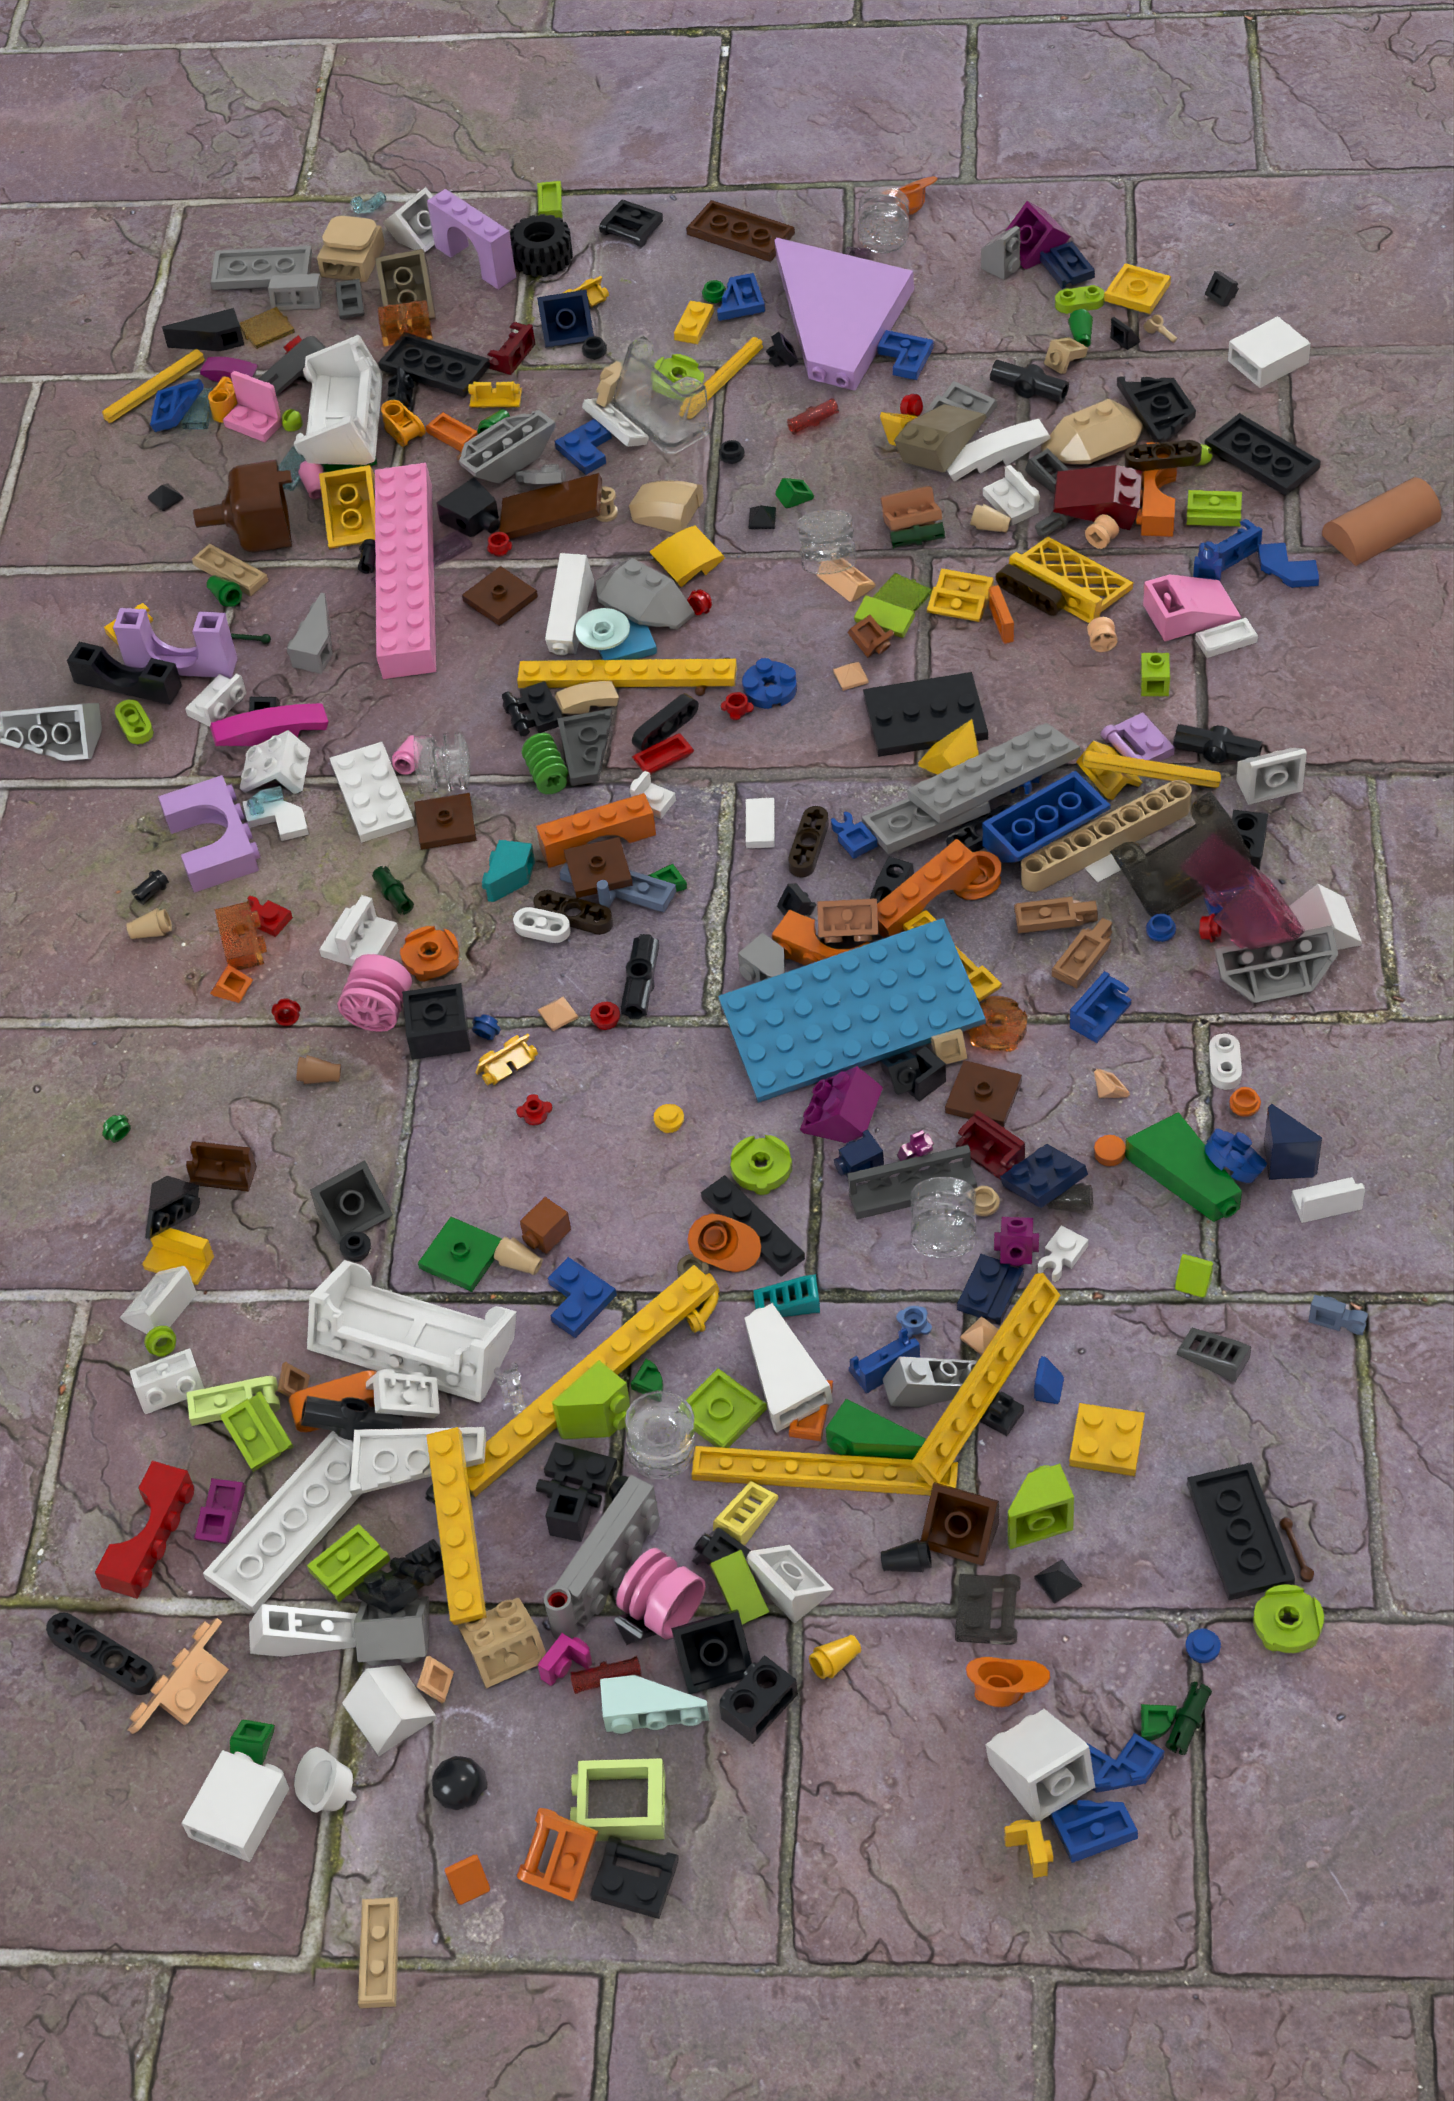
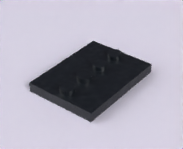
[863,672,988,757]

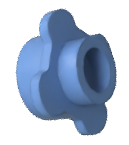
[896,1306,932,1338]

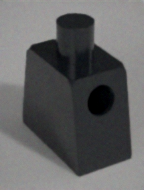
[436,477,500,537]

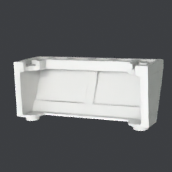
[294,335,383,465]
[307,1260,517,1403]

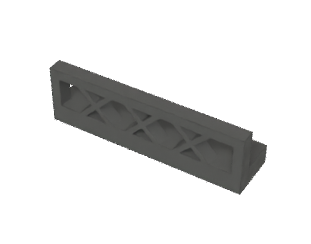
[847,1145,977,1219]

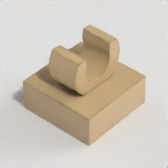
[931,1029,967,1064]

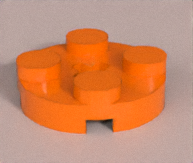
[400,926,460,982]

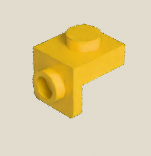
[1004,1820,1053,1878]

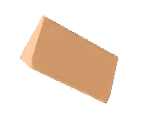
[817,557,876,602]

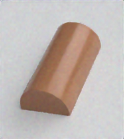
[1322,477,1441,566]

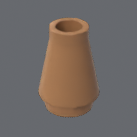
[296,1055,341,1085]

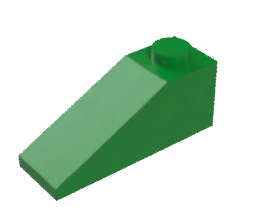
[826,1399,926,1460]

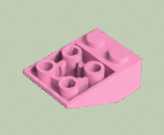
[1143,574,1241,642]

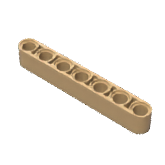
[1021,780,1192,892]

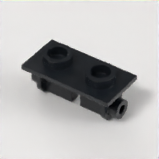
[387,366,414,412]

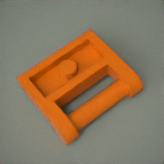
[517,1808,599,1901]

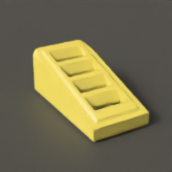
[713,1481,778,1546]

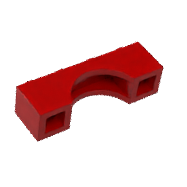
[94,1460,194,1599]

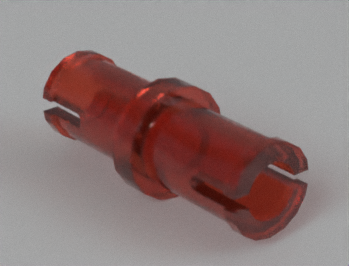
[787,398,839,435]
[570,1656,642,1694]

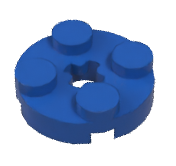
[742,658,797,709]
[1205,1129,1267,1183]

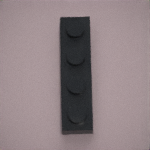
[701,1175,805,1277]

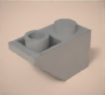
[981,226,1021,280]
[738,933,786,983]

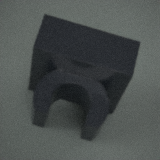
[1205,271,1239,306]
[766,332,798,367]
[777,883,816,916]
[979,1391,1024,1436]
[405,1539,444,1586]

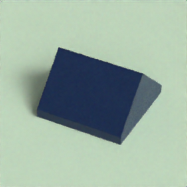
[537,290,594,348]
[1264,1104,1322,1180]

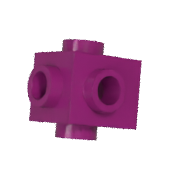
[994,1217,1039,1266]

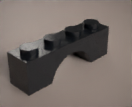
[67,642,182,705]

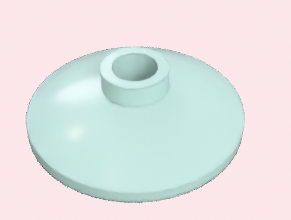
[575,608,630,650]

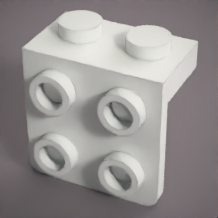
[240,730,310,794]

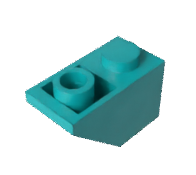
[482,840,535,902]

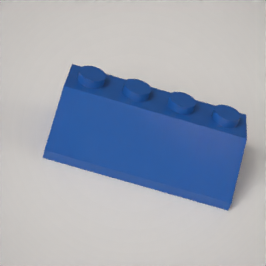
[982,770,1111,863]

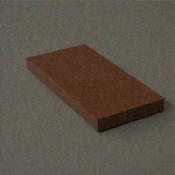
[686,200,795,262]
[499,473,602,539]

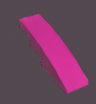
[210,703,328,746]

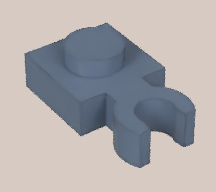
[1308,1295,1368,1335]

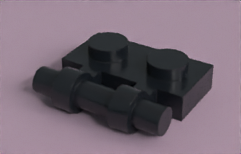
[502,681,563,737]
[536,1442,618,1508]
[354,1557,435,1615]

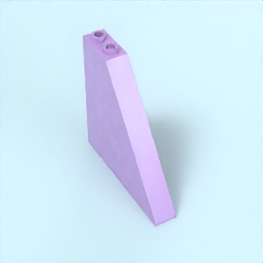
[775,237,914,391]

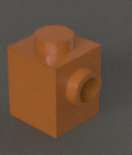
[520,1197,571,1254]

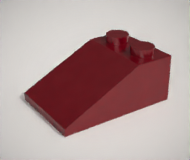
[1053,465,1142,530]

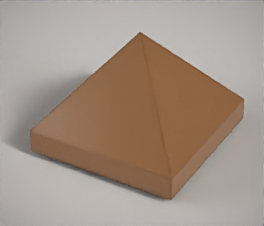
[277,1362,310,1398]

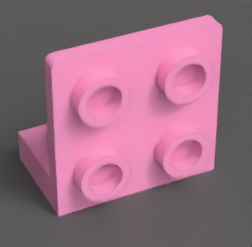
[223,371,282,442]

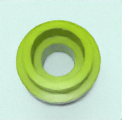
[144,1326,176,1357]

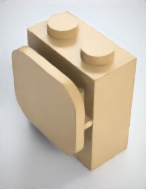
[317,216,385,282]

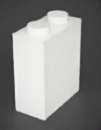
[1228,316,1311,388]
[182,1750,289,1862]

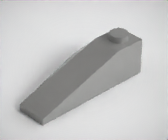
[0,703,102,761]

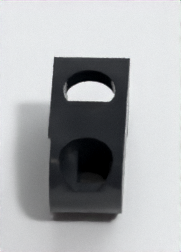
[870,856,914,904]

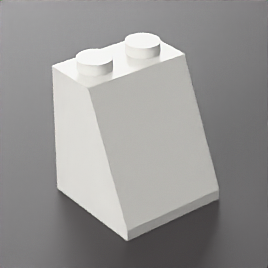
[985,1709,1095,1822]

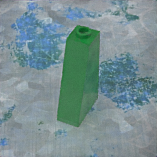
[1125,1112,1242,1222]

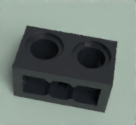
[1220,809,1268,876]
[719,1655,798,1744]

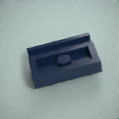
[1040,241,1095,289]
[957,1254,1024,1325]

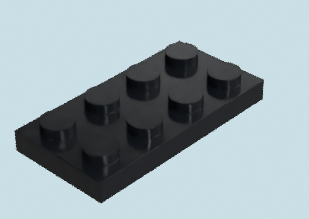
[378,332,490,397]
[1205,413,1321,496]
[1187,1462,1295,1601]

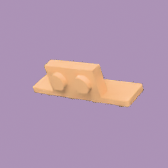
[128,1618,229,1734]

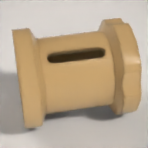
[595,486,618,522]

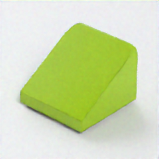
[1175,1254,1213,1298]

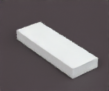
[582,398,649,447]

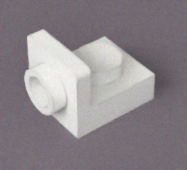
[630,771,676,819]

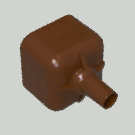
[193,459,292,553]

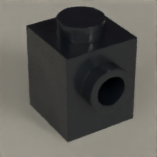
[545,1487,591,1542]

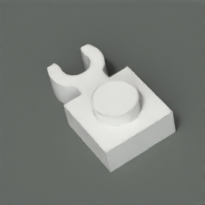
[1038,1225,1088,1282]

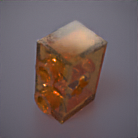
[377,300,433,346]
[214,901,267,970]

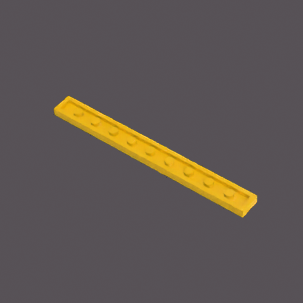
[466,1265,717,1497]

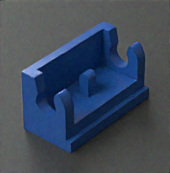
[1204,519,1263,572]
[1070,971,1131,1043]
[848,1328,920,1394]

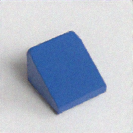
[1034,1356,1064,1404]

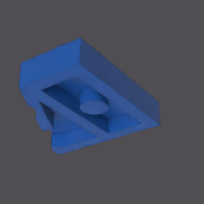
[717,273,765,321]
[150,379,204,432]
[1049,1800,1138,1863]

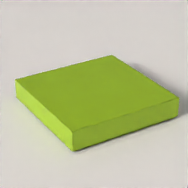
[675,1368,767,1448]

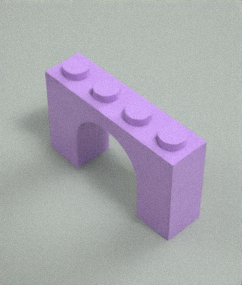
[427,189,516,289]
[113,608,237,678]
[158,775,261,893]

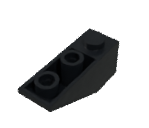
[162,308,244,351]
[145,1176,200,1239]

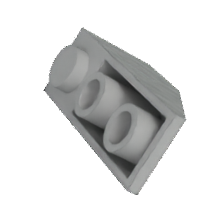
[287,593,333,674]
[882,1357,978,1407]

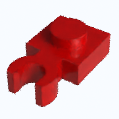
[238,896,293,937]

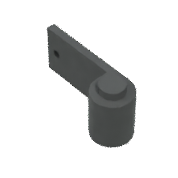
[258,336,326,396]

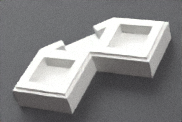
[242,795,309,841]

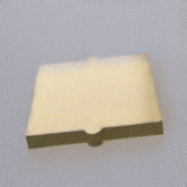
[239,307,295,349]

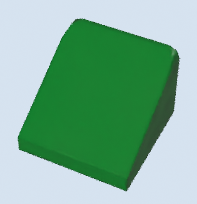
[775,478,814,508]
[230,1719,275,1765]

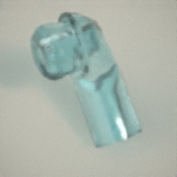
[350,191,386,214]
[247,786,284,816]

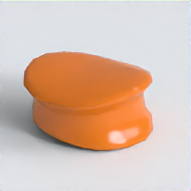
[953,851,1001,900]

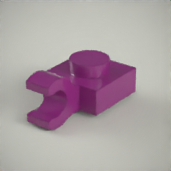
[897,1130,934,1161]

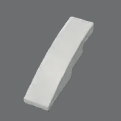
[947,419,1051,482]

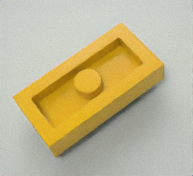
[674,301,714,344]

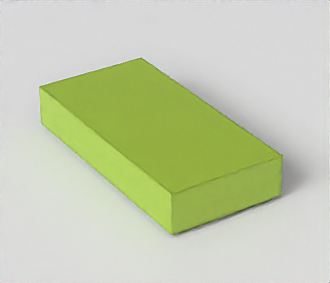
[537,181,563,218]
[854,595,915,638]
[710,1550,769,1625]

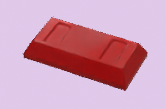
[632,733,694,775]

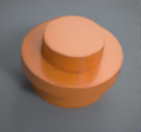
[1229,1087,1261,1117]

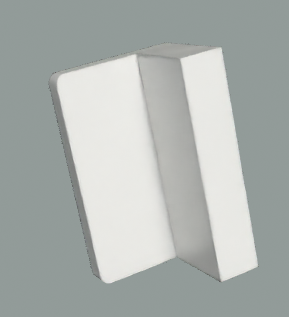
[1291,1177,1365,1223]

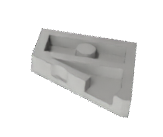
[515,464,566,484]

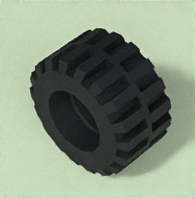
[510,214,573,277]

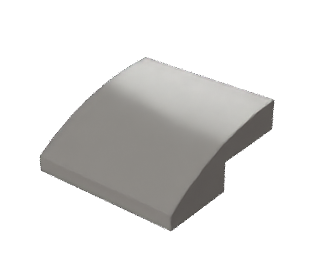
[924,381,997,421]

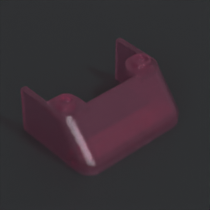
[1180,832,1305,950]

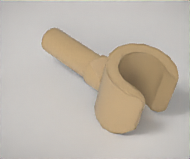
[1144,315,1177,343]

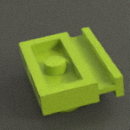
[1186,490,1242,527]
[220,1391,294,1472]
[307,1523,391,1602]

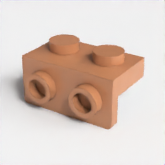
[881,486,942,531]

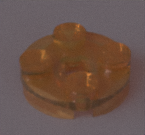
[967,996,1027,1052]

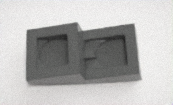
[335,279,364,319]

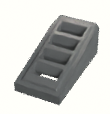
[1025,448,1069,493]
[1177,1327,1251,1382]

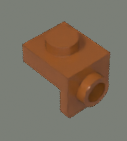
[847,615,895,658]

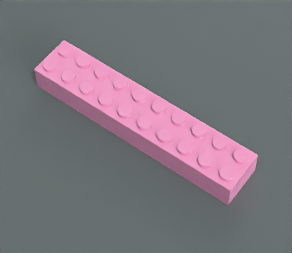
[375,463,436,679]

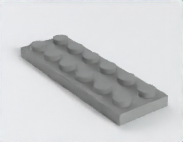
[907,723,1081,824]

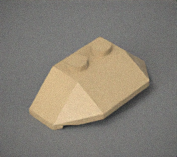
[1041,399,1144,464]

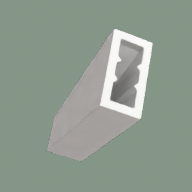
[545,553,594,655]
[744,1303,833,1433]

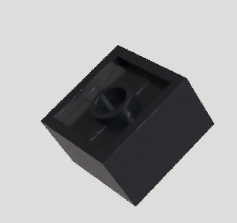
[402,983,471,1060]

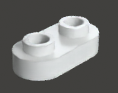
[513,907,571,943]
[1209,1034,1242,1090]

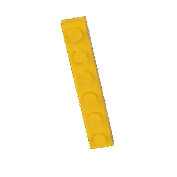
[426,1427,487,1625]

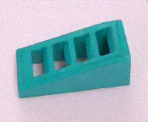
[753,1274,820,1317]

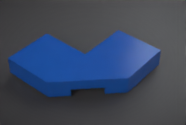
[1257,543,1319,588]
[1086,1733,1165,1793]

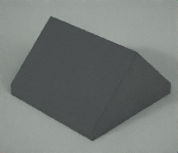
[310,1160,393,1245]

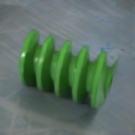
[521,733,568,794]

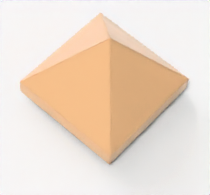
[833,662,869,691]
[538,997,578,1031]
[1094,1069,1130,1098]
[960,1316,999,1356]
[417,1656,454,1703]

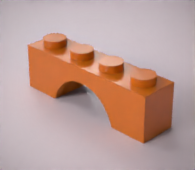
[1136,442,1178,537]
[536,793,656,868]
[877,839,981,938]
[772,910,870,966]

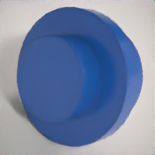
[1146,914,1176,942]
[472,1014,501,1040]
[1186,1629,1221,1663]

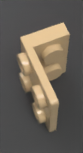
[457,1598,546,1689]

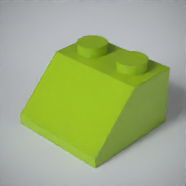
[552,1360,632,1439]
[1008,1463,1074,1550]

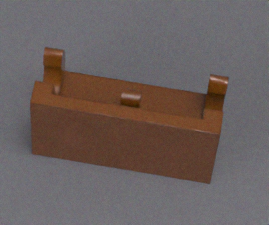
[186,1141,257,1192]

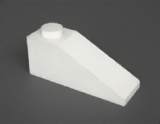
[249,1604,357,1657]

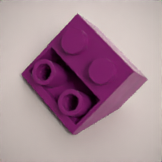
[800,1066,883,1143]

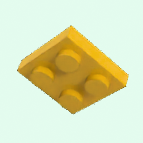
[1104,263,1171,314]
[1069,1403,1145,1476]

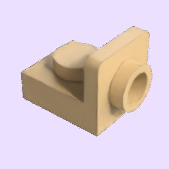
[1044,337,1088,374]

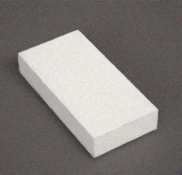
[1195,618,1258,658]
[746,798,775,848]

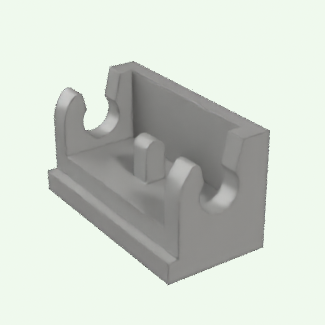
[268,273,322,310]

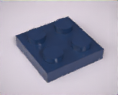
[1000,1144,1088,1208]

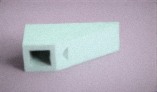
[600,1675,709,1734]

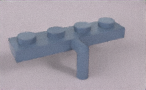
[560,863,676,913]

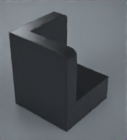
[907,1046,946,1102]

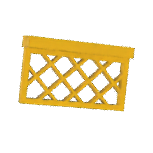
[1009,537,1134,623]

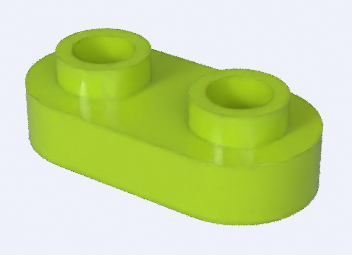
[1055,285,1105,314]
[115,700,154,744]

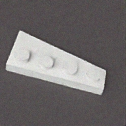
[350,1427,486,1496]

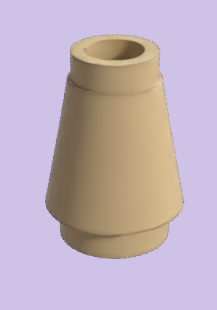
[970,504,1011,533]
[127,908,172,940]
[494,1237,543,1275]

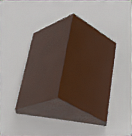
[920,1482,999,1566]

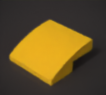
[650,525,725,587]
[927,568,994,622]

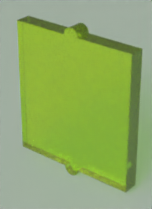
[873,573,932,612]

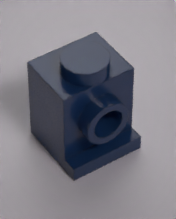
[834,1129,884,1178]

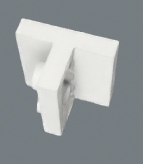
[319,895,399,966]

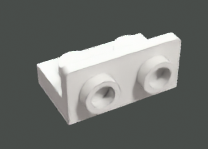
[983,465,1040,526]
[185,674,246,727]
[129,1348,205,1414]
[366,1369,440,1418]

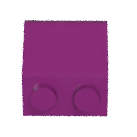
[1004,201,1071,269]

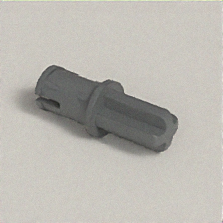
[1035,511,1075,537]

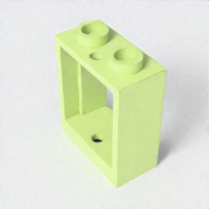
[570,1758,665,1841]

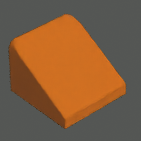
[210,964,253,1003]
[444,1854,490,1905]

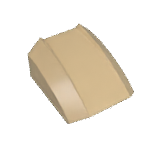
[629,481,704,533]

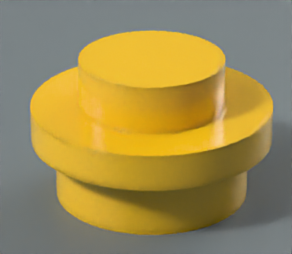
[653,1104,684,1133]

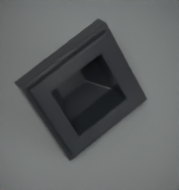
[147,484,184,511]
[749,505,776,529]
[1034,1559,1082,1604]
[614,1613,657,1645]

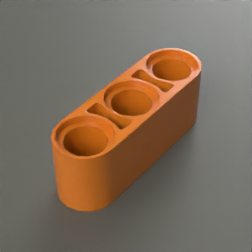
[289,1370,376,1433]

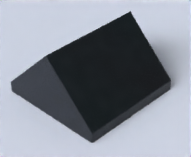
[671,1609,752,1694]

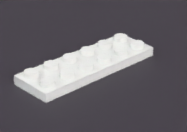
[203,1431,361,1613]

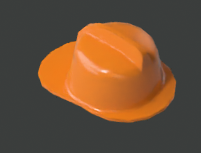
[882,176,938,217]
[687,1213,761,1272]
[966,1657,1050,1708]

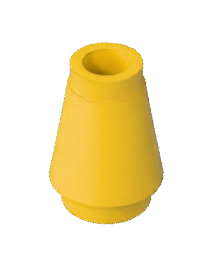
[809,1635,861,1679]

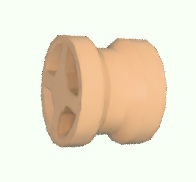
[1085,514,1119,549]
[1087,617,1117,652]

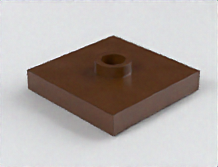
[462,566,538,626]
[414,793,477,850]
[564,837,633,898]
[945,1060,1022,1127]

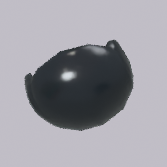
[431,1756,488,1810]

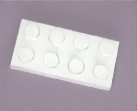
[329,742,415,843]

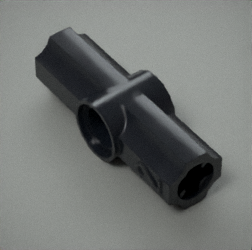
[990,359,1069,403]
[1173,724,1263,764]
[621,934,659,1020]
[301,1396,403,1440]

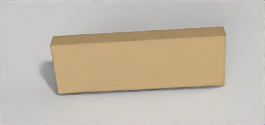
[192,544,268,596]
[358,1897,399,2009]

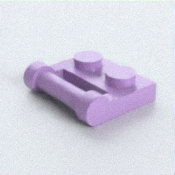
[1100,712,1175,762]

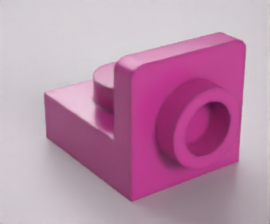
[538,1633,592,1686]

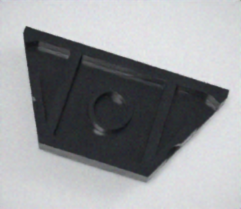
[1117,376,1196,443]

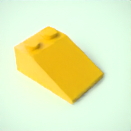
[319,465,375,549]

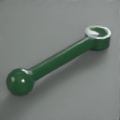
[231,633,271,644]

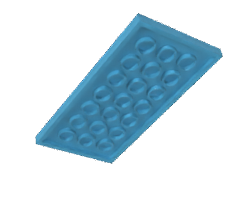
[718,918,986,1103]

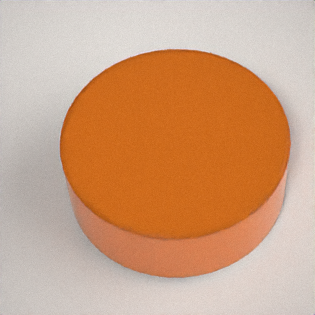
[1094,1135,1125,1166]

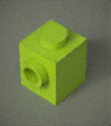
[1140,653,1170,696]

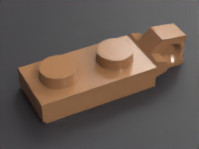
[1014,897,1098,934]
[1052,917,1113,989]

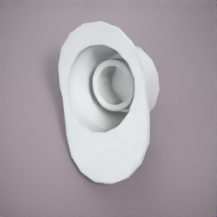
[294,1747,357,1813]

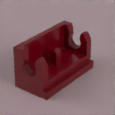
[487,322,536,375]
[956,1110,1025,1180]

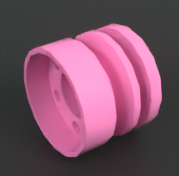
[337,954,412,1032]
[616,1548,706,1640]

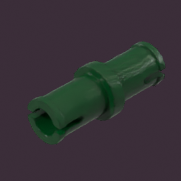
[890,522,945,549]
[372,866,414,915]
[1165,1682,1212,1755]

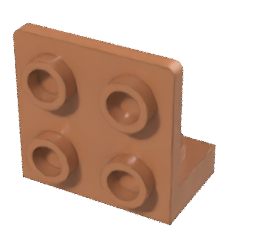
[817,899,878,943]

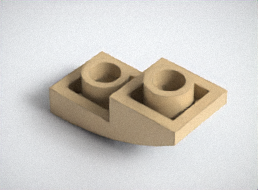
[596,361,622,407]
[555,681,619,715]

